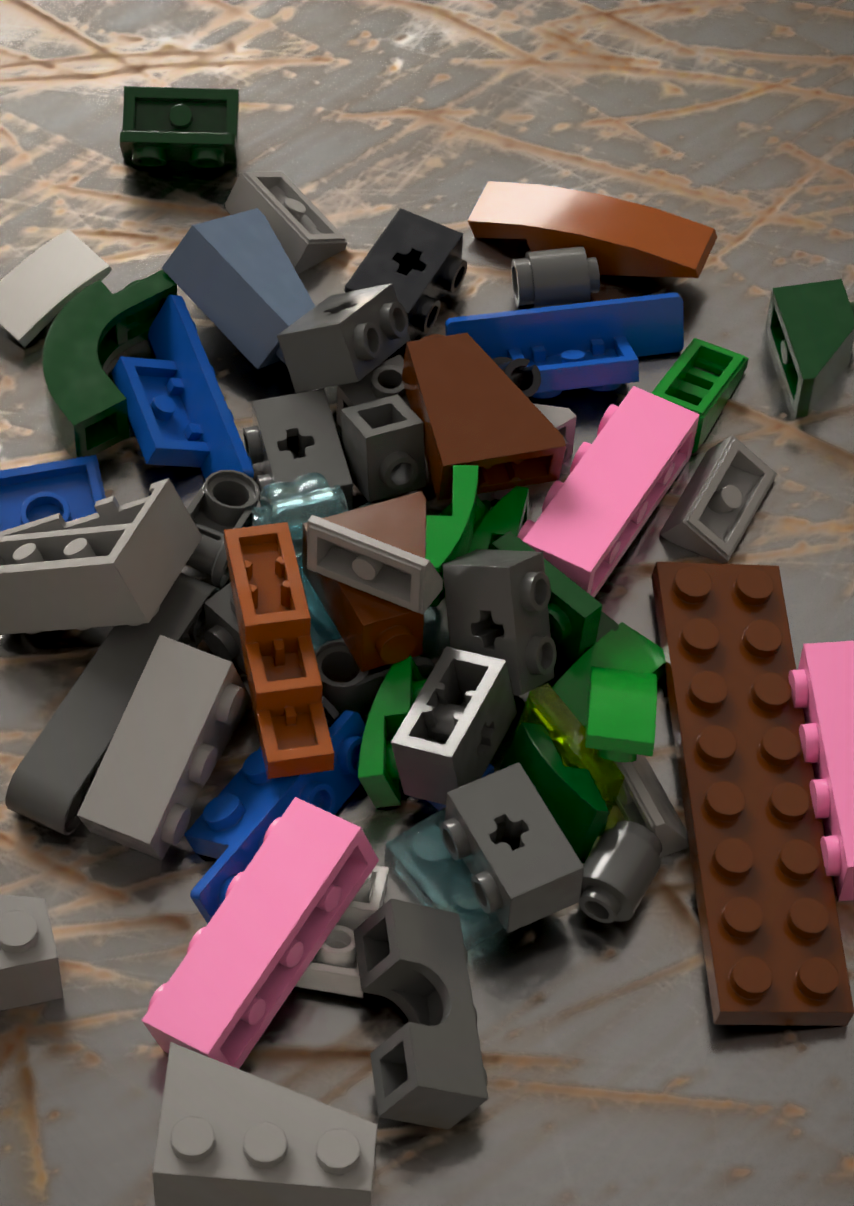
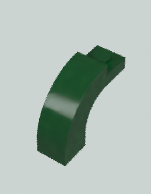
[42,269,177,458]

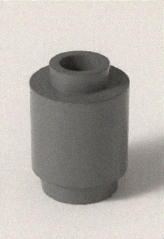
[511,246,600,309]
[578,820,662,923]

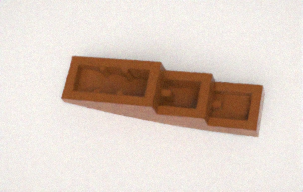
[468,181,717,278]
[224,522,334,779]

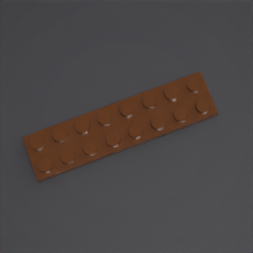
[651,562,854,1026]

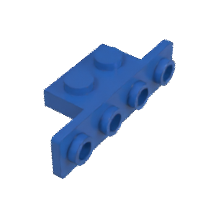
[445,292,684,398]
[111,294,254,480]
[184,710,366,924]

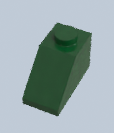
[765,279,854,418]

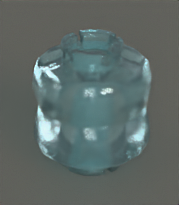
[252,472,349,558]

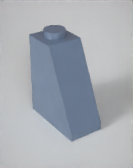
[162,208,315,369]

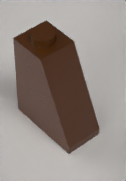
[402,333,566,500]
[302,491,426,672]

